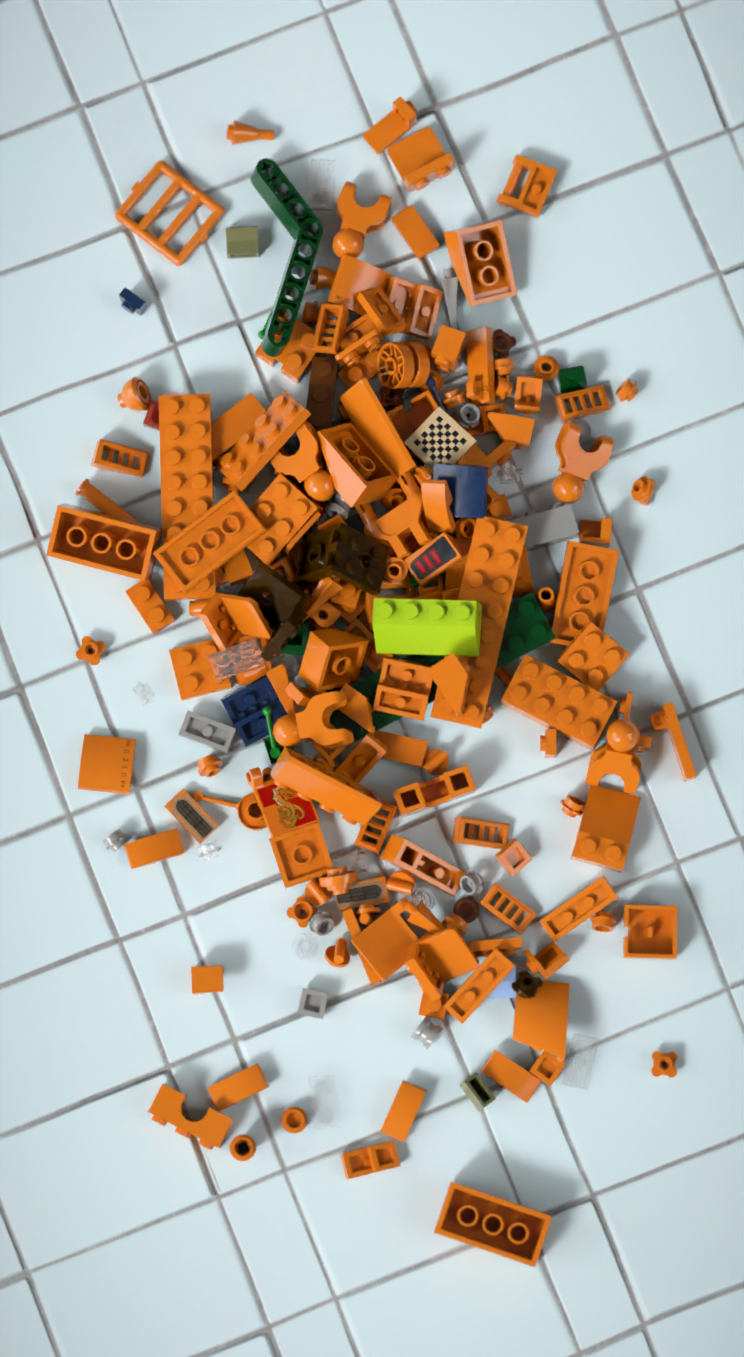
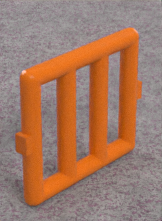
[115,160,225,266]

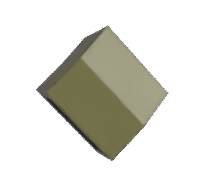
[226,226,259,259]
[459,1072,496,1111]

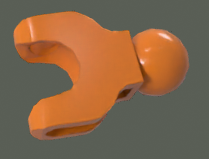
[332,181,392,259]
[552,420,614,504]
[270,421,336,502]
[273,691,354,749]
[586,719,642,795]

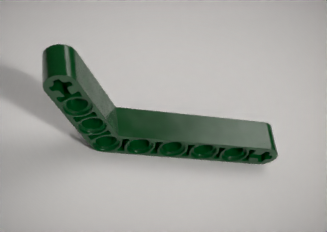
[251,158,323,357]

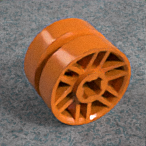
[376,341,430,389]

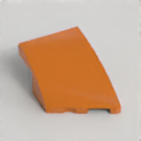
[513,981,569,1062]

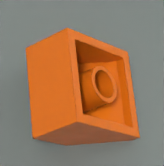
[298,628,369,691]
[427,653,471,718]

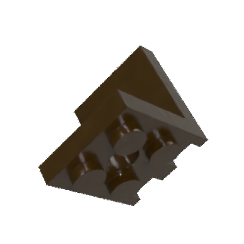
[294,522,389,596]
[236,562,312,662]

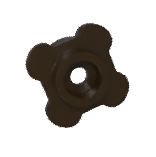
[512,971,542,998]

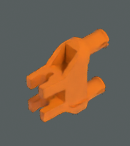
[355,472,433,560]

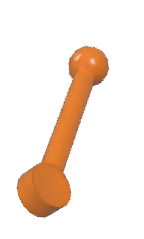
[193,791,239,810]

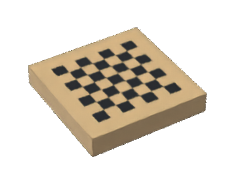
[404,407,477,471]

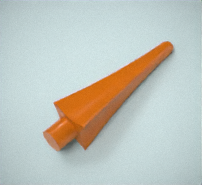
[304,575,343,621]
[403,900,446,934]

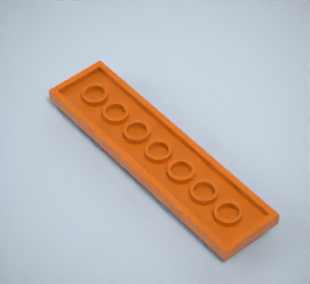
[158,394,216,601]
[430,516,529,729]

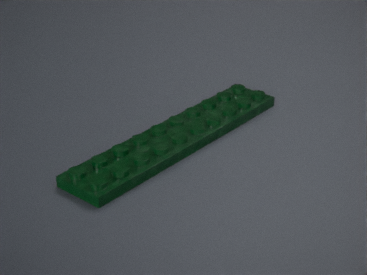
[302,592,556,746]

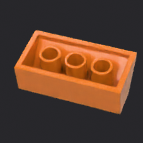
[337,377,416,487]
[270,747,382,825]

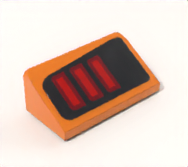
[404,532,463,586]

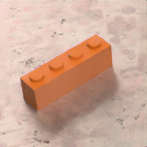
[211,393,266,466]

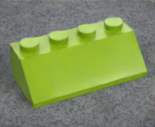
[372,598,482,657]

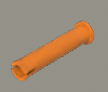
[75,478,141,523]

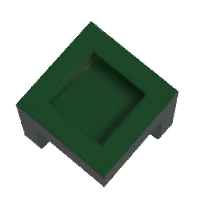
[281,617,309,655]

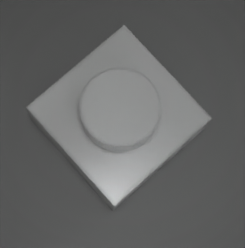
[297,988,329,1019]

